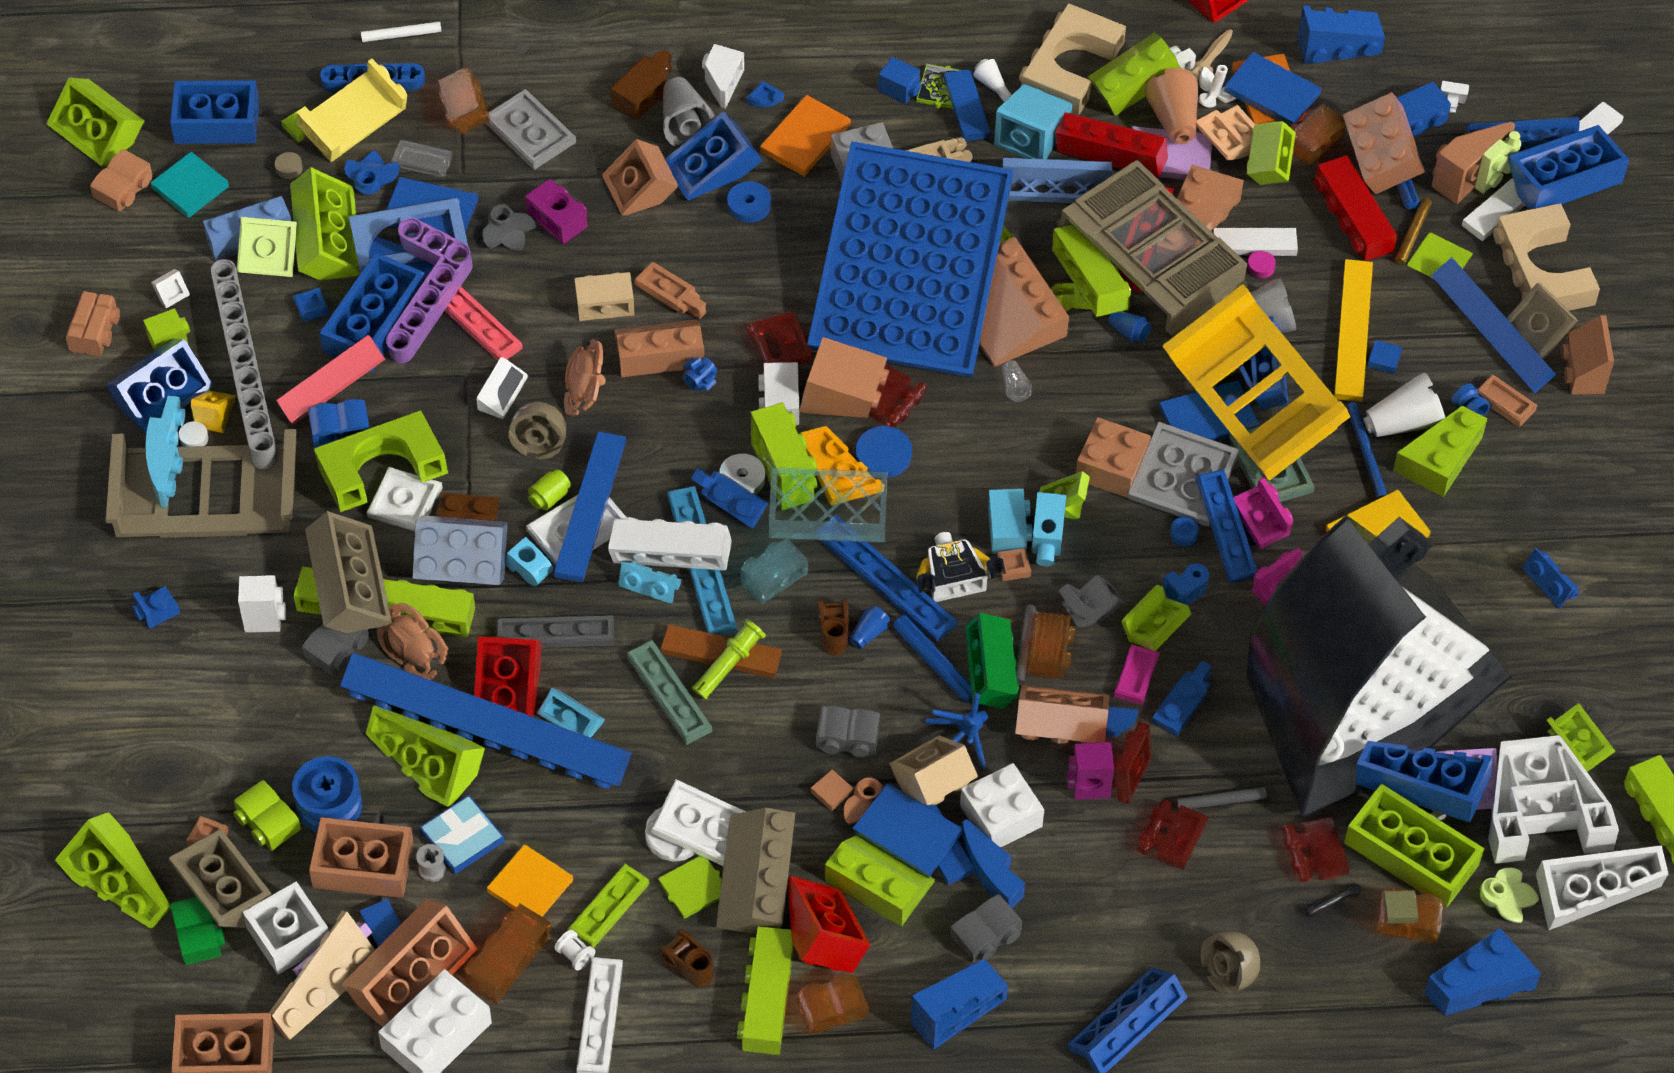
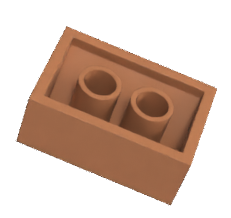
[614,319,704,377]
[1015,685,1109,744]

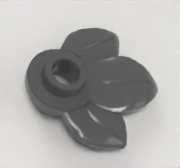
[483,205,536,251]

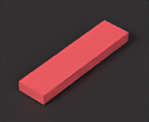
[434,279,523,361]
[276,335,386,424]

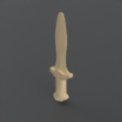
[1191,29,1233,81]

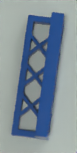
[1467,117,1580,149]
[1067,967,1188,1073]

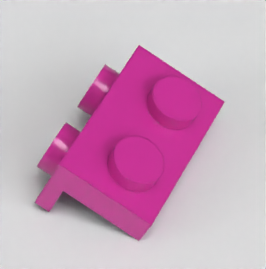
[1233,478,1293,549]

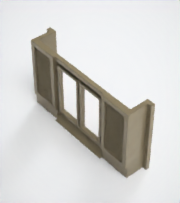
[106,429,297,538]

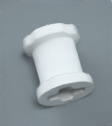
[554,929,596,970]

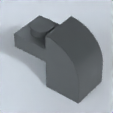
[1059,575,1124,627]

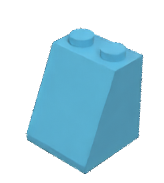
[994,84,1072,159]

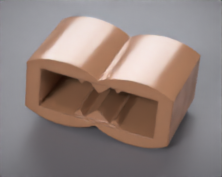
[90,149,152,212]

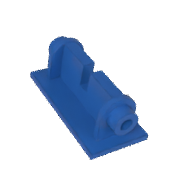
[1522,548,1580,609]

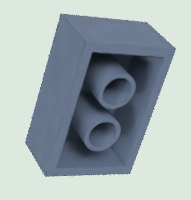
[413,515,507,585]

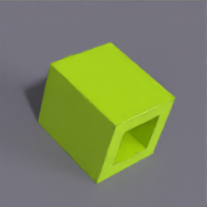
[143,308,190,351]

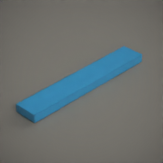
[667,486,737,636]

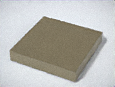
[1507,283,1578,360]

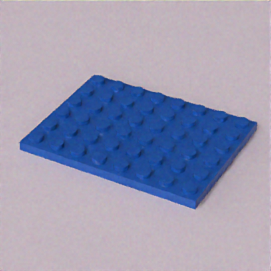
[807,141,1014,378]

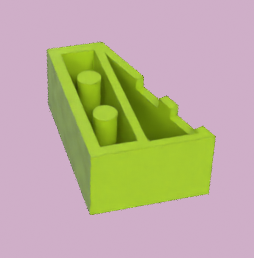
[1393,406,1487,497]

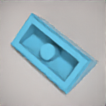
[537,688,605,737]

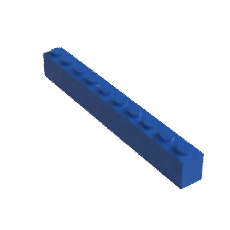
[340,653,632,789]

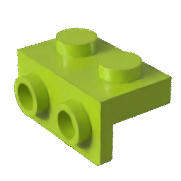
[1122,585,1191,651]
[1547,703,1615,772]

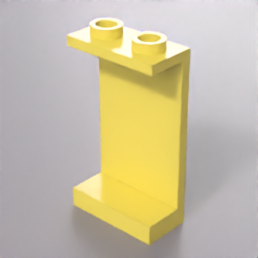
[296,59,407,162]

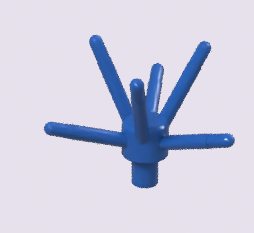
[925,693,988,769]

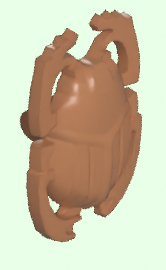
[564,339,606,416]
[377,603,448,680]

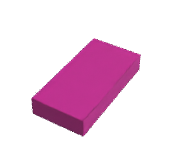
[1114,644,1160,705]

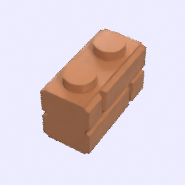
[66,291,120,357]

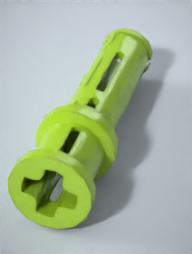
[692,619,766,700]

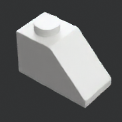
[702,44,744,109]

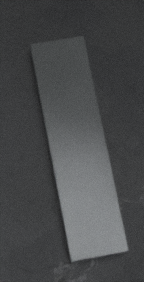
[496,615,614,648]

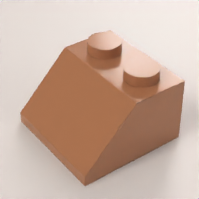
[602,139,678,216]
[1560,315,1614,395]

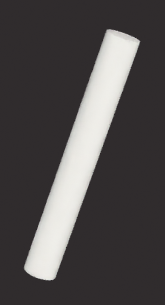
[361,21,441,42]

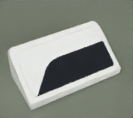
[477,357,528,419]

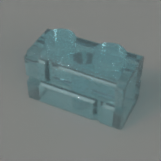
[740,538,808,604]

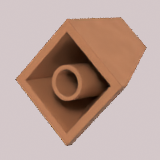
[799,337,889,418]

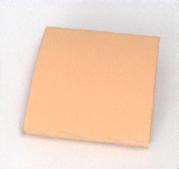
[1196,105,1256,160]

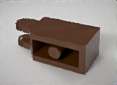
[610,49,672,121]

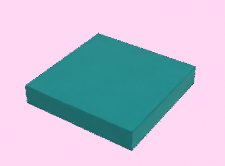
[151,152,229,218]

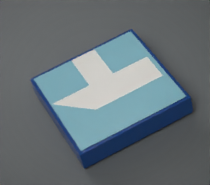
[420,795,505,874]

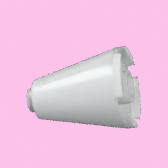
[1363,372,1445,437]

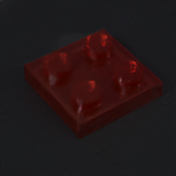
[1114,721,1152,804]

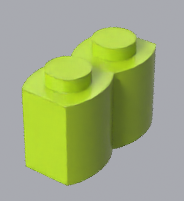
[233,780,301,850]

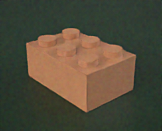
[1343,92,1425,194]
[309,817,414,898]
[171,1013,274,1073]

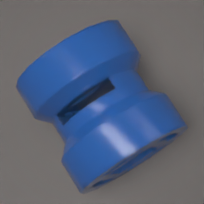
[1451,383,1490,416]

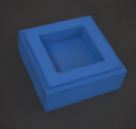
[293,288,329,322]
[1367,340,1402,374]

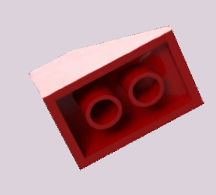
[474,636,542,717]
[787,876,870,973]

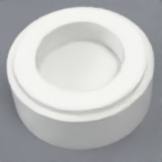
[179,421,208,447]

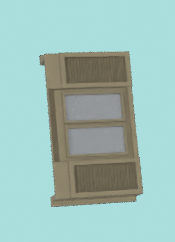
[1057,160,1248,337]

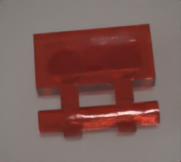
[868,365,927,428]
[1137,800,1209,870]
[1282,817,1350,882]

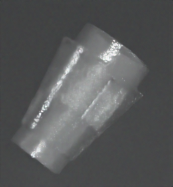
[1002,361,1032,402]

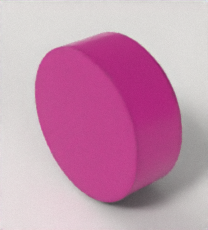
[1247,251,1276,279]

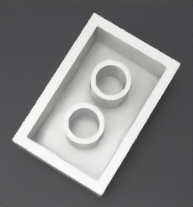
[378,969,492,1073]

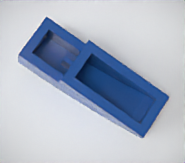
[961,819,1025,908]

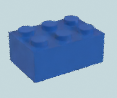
[171,81,260,144]

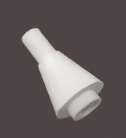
[973,59,1012,102]

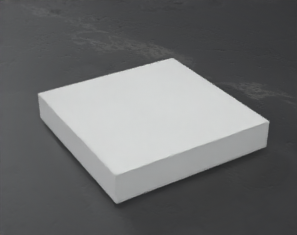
[367,467,443,531]

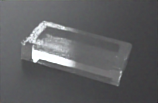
[392,140,453,177]

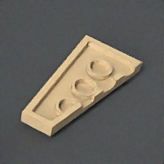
[269,910,375,1040]

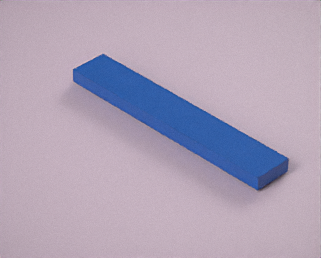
[1431,257,1556,393]
[554,431,626,583]
[815,515,957,643]

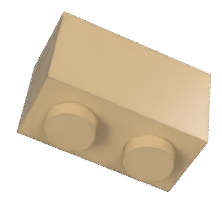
[575,272,635,321]

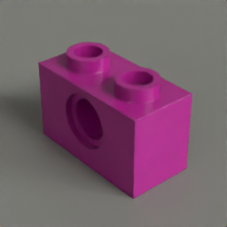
[525,179,588,245]
[1067,742,1114,800]

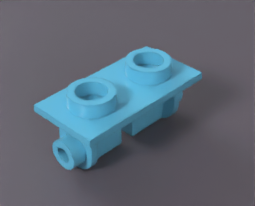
[618,561,681,604]

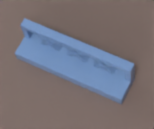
[1002,158,1112,203]

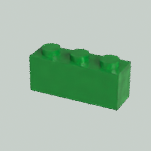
[965,612,1019,709]

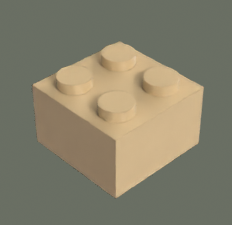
[889,735,978,805]

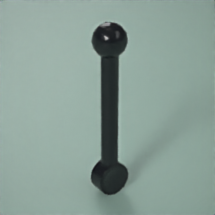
[1306,883,1361,917]

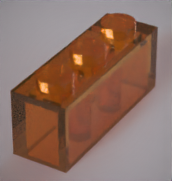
[465,903,552,1004]

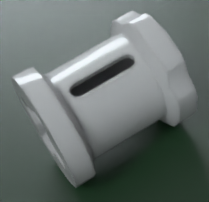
[416,844,446,882]

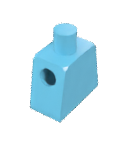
[1032,492,1066,566]

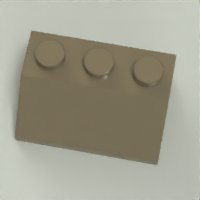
[169,829,272,928]

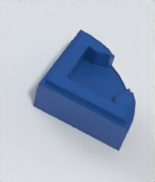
[747,81,784,107]
[1106,707,1138,737]

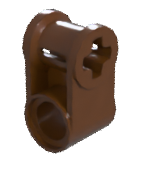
[818,599,849,655]
[657,929,714,987]

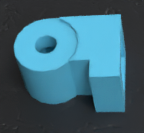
[505,537,553,586]

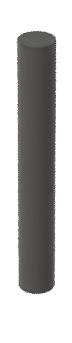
[1015,605,1037,685]
[1176,787,1267,811]

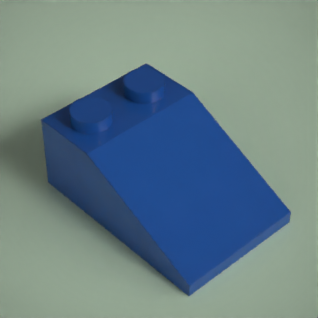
[665,111,763,200]

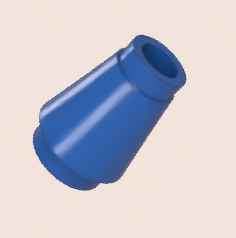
[1108,311,1151,343]
[848,605,890,649]

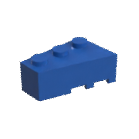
[1297,5,1385,64]
[1239,316,1289,410]
[1425,928,1541,1016]

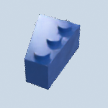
[911,959,1008,1050]

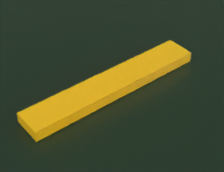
[1334,259,1373,402]

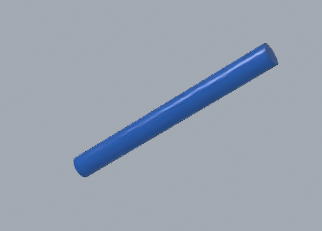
[1346,403,1387,500]

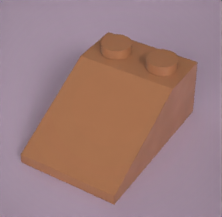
[1431,122,1515,204]

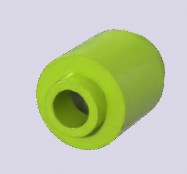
[528,469,571,510]

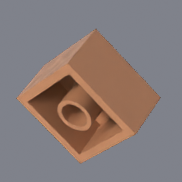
[1076,417,1151,498]

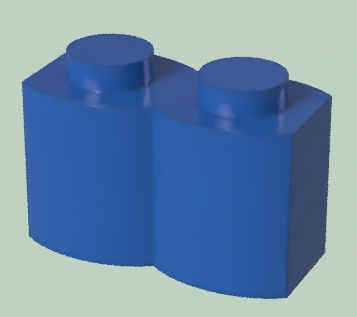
[308,399,370,448]

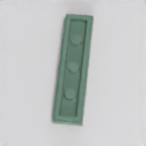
[627,640,712,745]

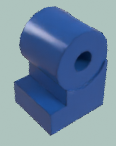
[1162,564,1209,605]

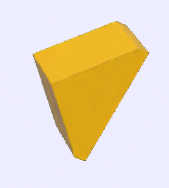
[191,390,236,433]

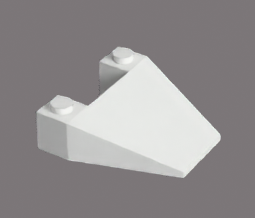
[1488,735,1619,864]

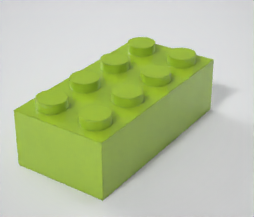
[1344,784,1484,909]

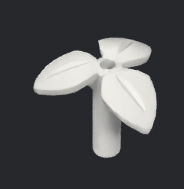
[1198,65,1237,108]

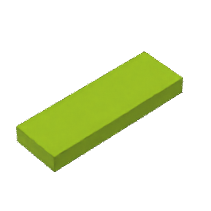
[568,864,649,948]

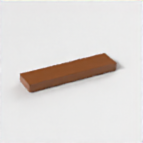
[661,624,782,679]

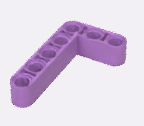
[386,218,473,364]

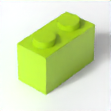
[1247,121,1296,185]

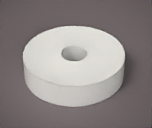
[719,454,765,494]

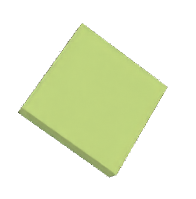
[236,217,297,277]

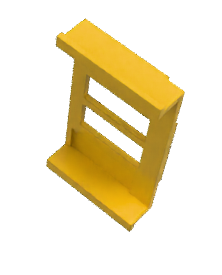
[1162,284,1350,481]

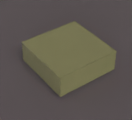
[1383,890,1419,924]

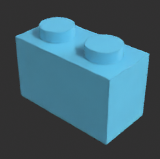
[988,489,1032,554]

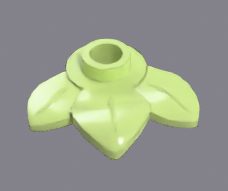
[1480,868,1539,923]

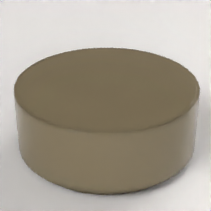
[275,152,303,179]

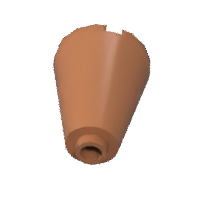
[1144,68,1198,144]

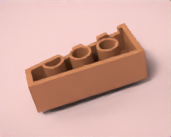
[1154,165,1244,268]

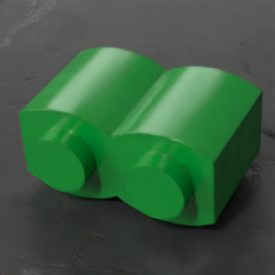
[170,897,226,966]

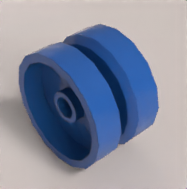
[292,756,363,833]

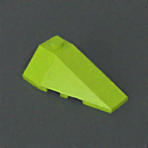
[366,706,485,807]

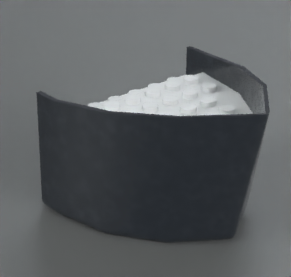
[1246,515,1512,817]

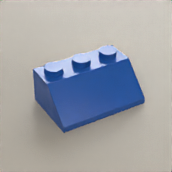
[105,339,214,433]

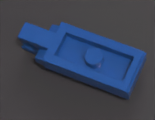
[691,469,768,528]
[1152,661,1212,737]

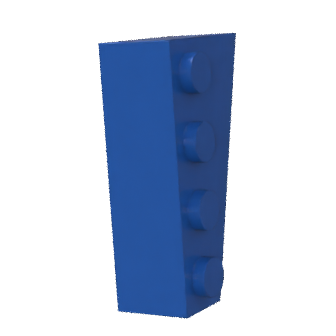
[1356,741,1493,823]

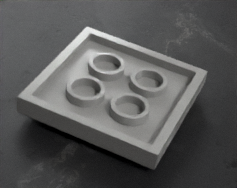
[1128,422,1239,527]

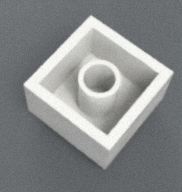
[960,763,1044,847]
[243,881,329,975]

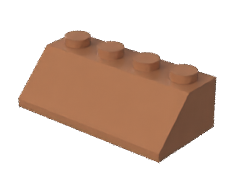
[342,899,477,1027]

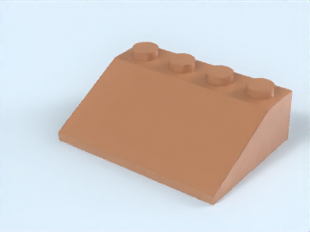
[979,237,1069,367]

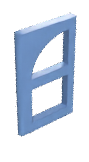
[348,198,468,272]

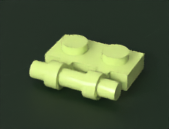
[1475,131,1521,194]

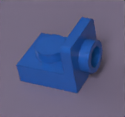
[131,586,181,629]

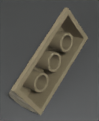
[305,511,392,633]
[716,808,795,935]

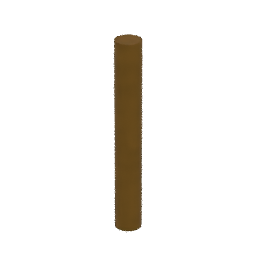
[1395,198,1432,265]

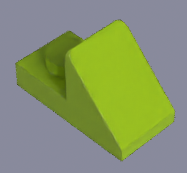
[1039,471,1090,519]

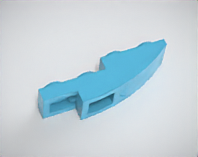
[146,396,185,508]

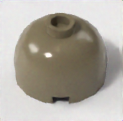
[508,401,566,459]
[1201,930,1260,994]

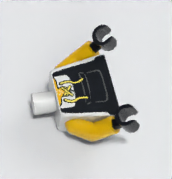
[916,532,1006,602]

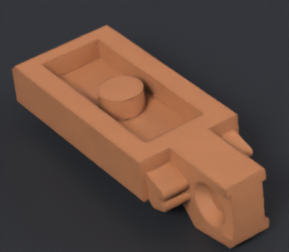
[634,262,707,320]

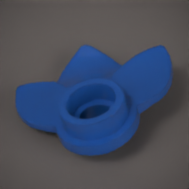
[344,151,399,195]

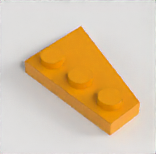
[801,426,885,505]

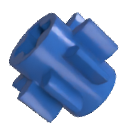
[683,357,717,391]

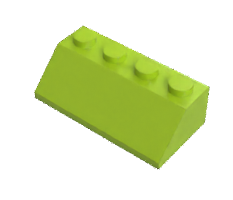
[290,167,362,280]

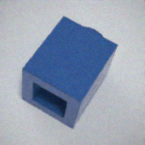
[878,57,922,104]

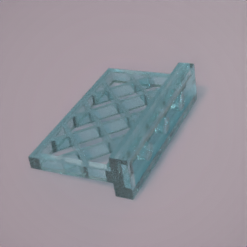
[768,467,888,542]

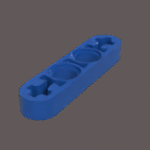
[320,63,426,92]

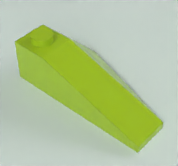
[55,812,171,929]

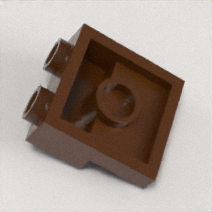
[435,492,500,521]

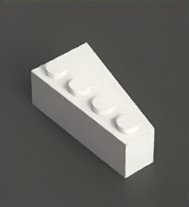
[1536,846,1668,930]

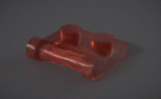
[746,311,812,370]

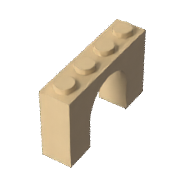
[1019,3,1126,115]
[1493,203,1600,311]

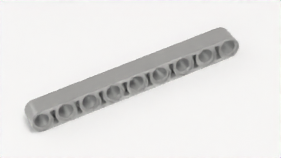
[211,259,277,469]

